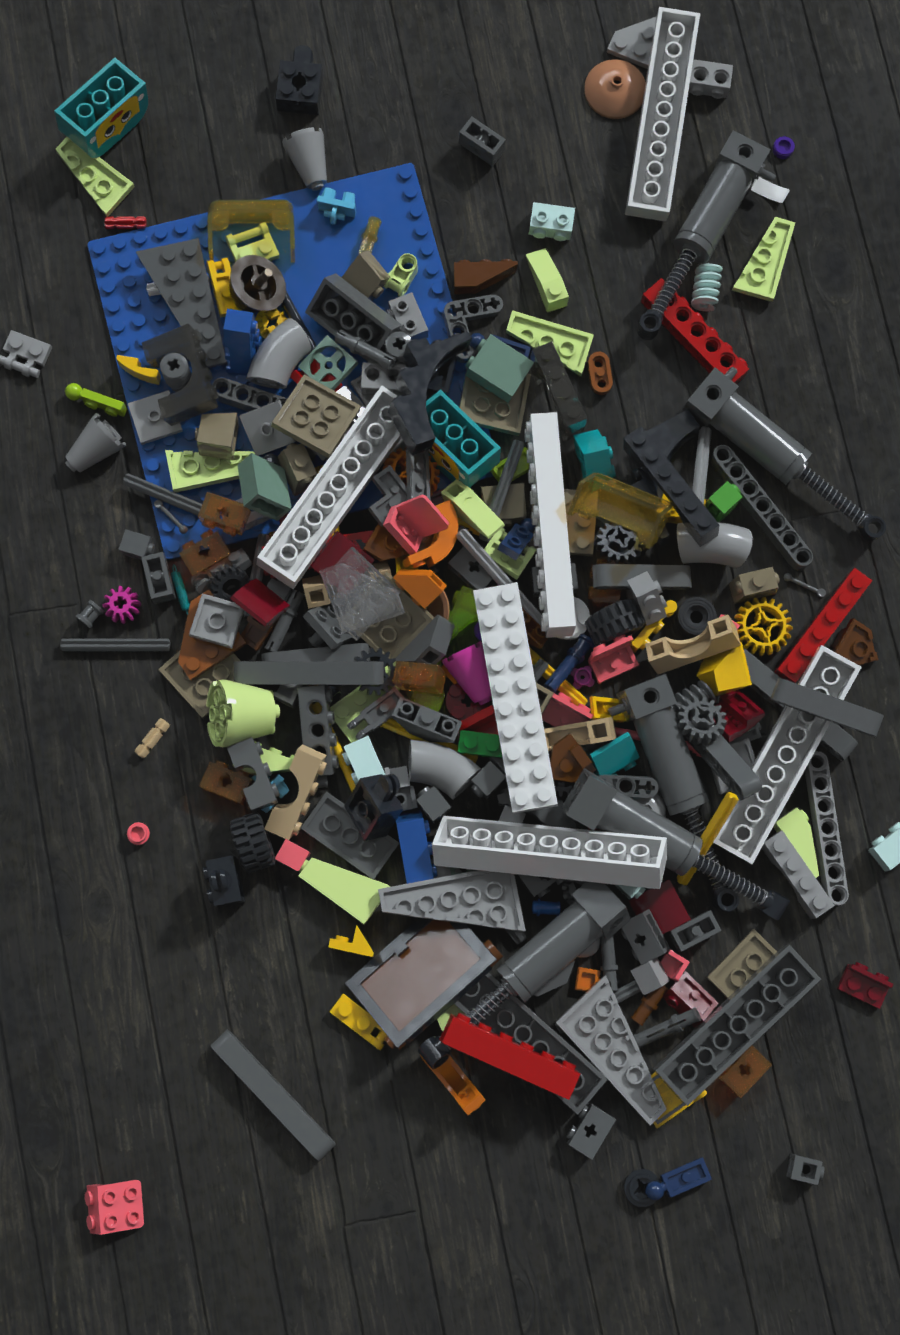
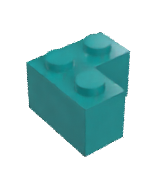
[573,429,616,492]

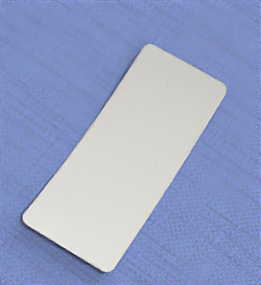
[751,177,790,203]

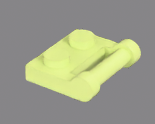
[225,222,279,262]
[484,528,537,580]

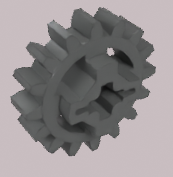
[677,697,727,744]

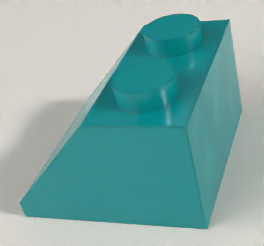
[588,732,639,780]

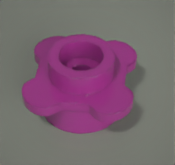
[570,666,594,689]

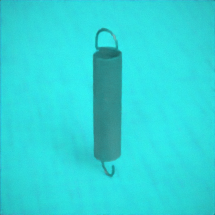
[171,565,190,616]

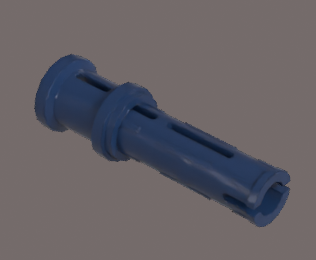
[544,634,595,693]

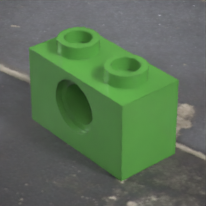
[705,481,743,523]

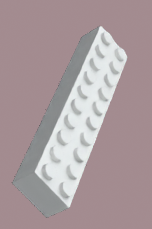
[625,7,700,221]
[256,386,402,589]
[524,412,576,638]
[473,582,558,814]
[713,645,862,864]
[432,816,667,889]

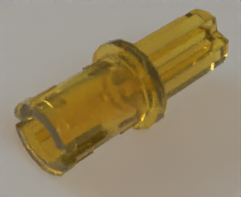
[358,216,382,254]

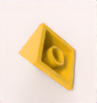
[697,642,752,696]

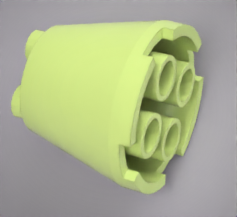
[206,680,280,747]

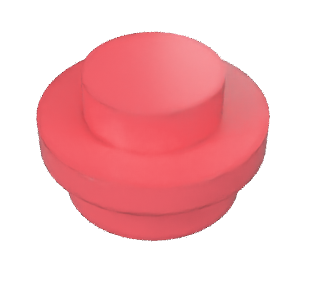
[127,822,150,845]

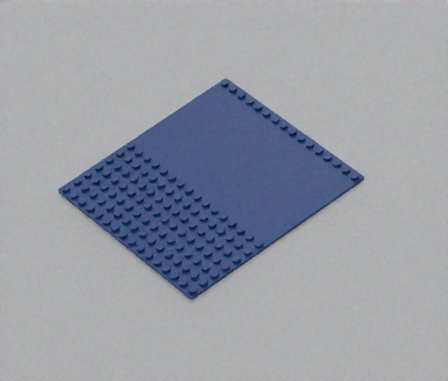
[88,163,494,560]

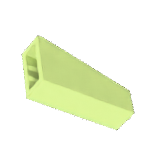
[298,858,390,925]

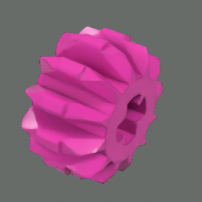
[103,586,141,624]

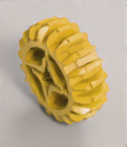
[734,597,793,656]

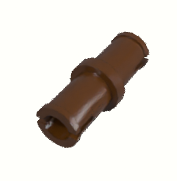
[631,985,668,1026]

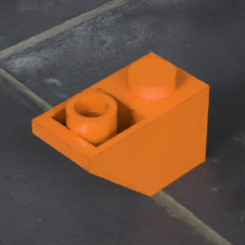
[393,569,447,609]

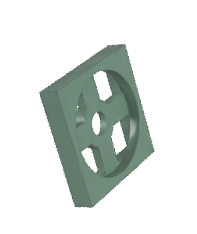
[298,335,359,391]

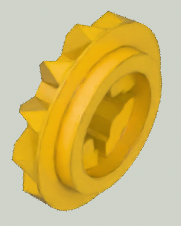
[255,308,288,339]

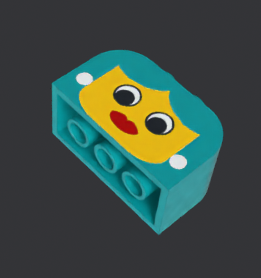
[54,58,148,158]
[426,389,501,488]

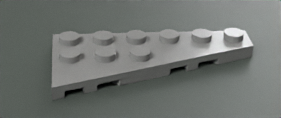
[378,870,525,932]
[556,975,667,1125]

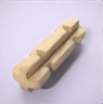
[135,718,170,758]

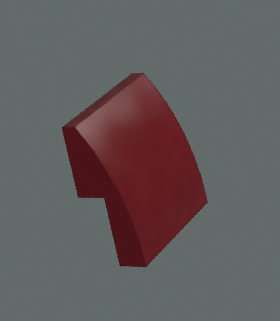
[311,531,375,594]
[230,578,290,626]
[714,690,765,742]
[628,879,691,934]

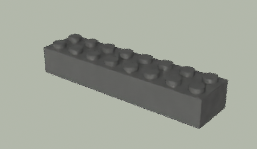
[653,945,821,1106]
[454,973,608,1114]

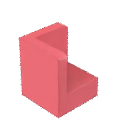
[275,839,311,871]
[660,950,690,982]

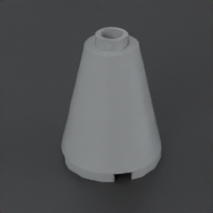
[282,127,327,191]
[65,413,126,472]

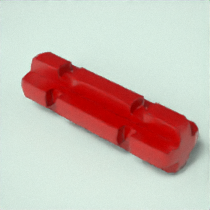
[104,216,147,229]

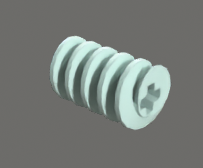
[691,263,723,311]

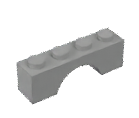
[762,830,835,919]

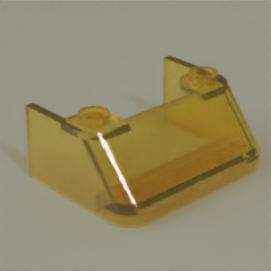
[208,199,295,263]
[567,473,673,549]

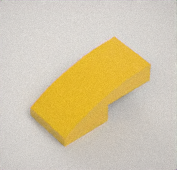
[116,355,161,385]

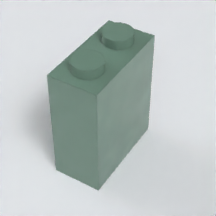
[465,334,534,403]
[237,453,292,521]

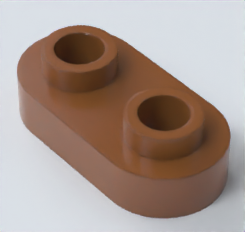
[588,352,613,395]

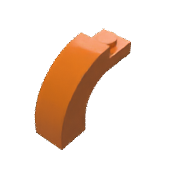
[402,500,458,569]
[420,1055,486,1115]

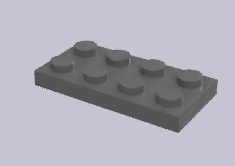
[301,791,400,880]

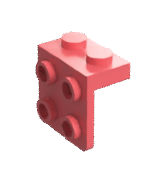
[383,495,449,555]
[588,634,639,684]
[542,692,593,727]
[85,1180,144,1235]

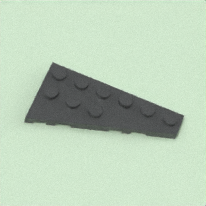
[136,238,227,369]

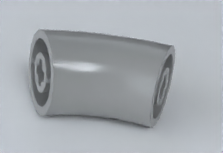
[246,318,311,389]
[677,523,753,568]
[409,740,482,800]

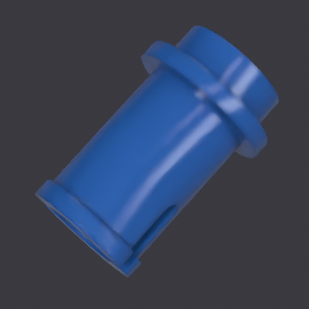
[532,898,560,916]

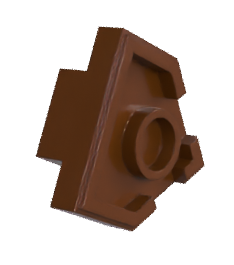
[832,618,878,665]
[550,733,596,783]

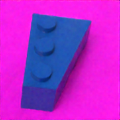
[223,309,262,376]
[396,809,438,884]

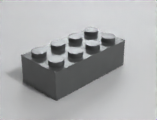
[305,273,402,362]

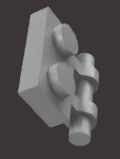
[0,330,52,378]

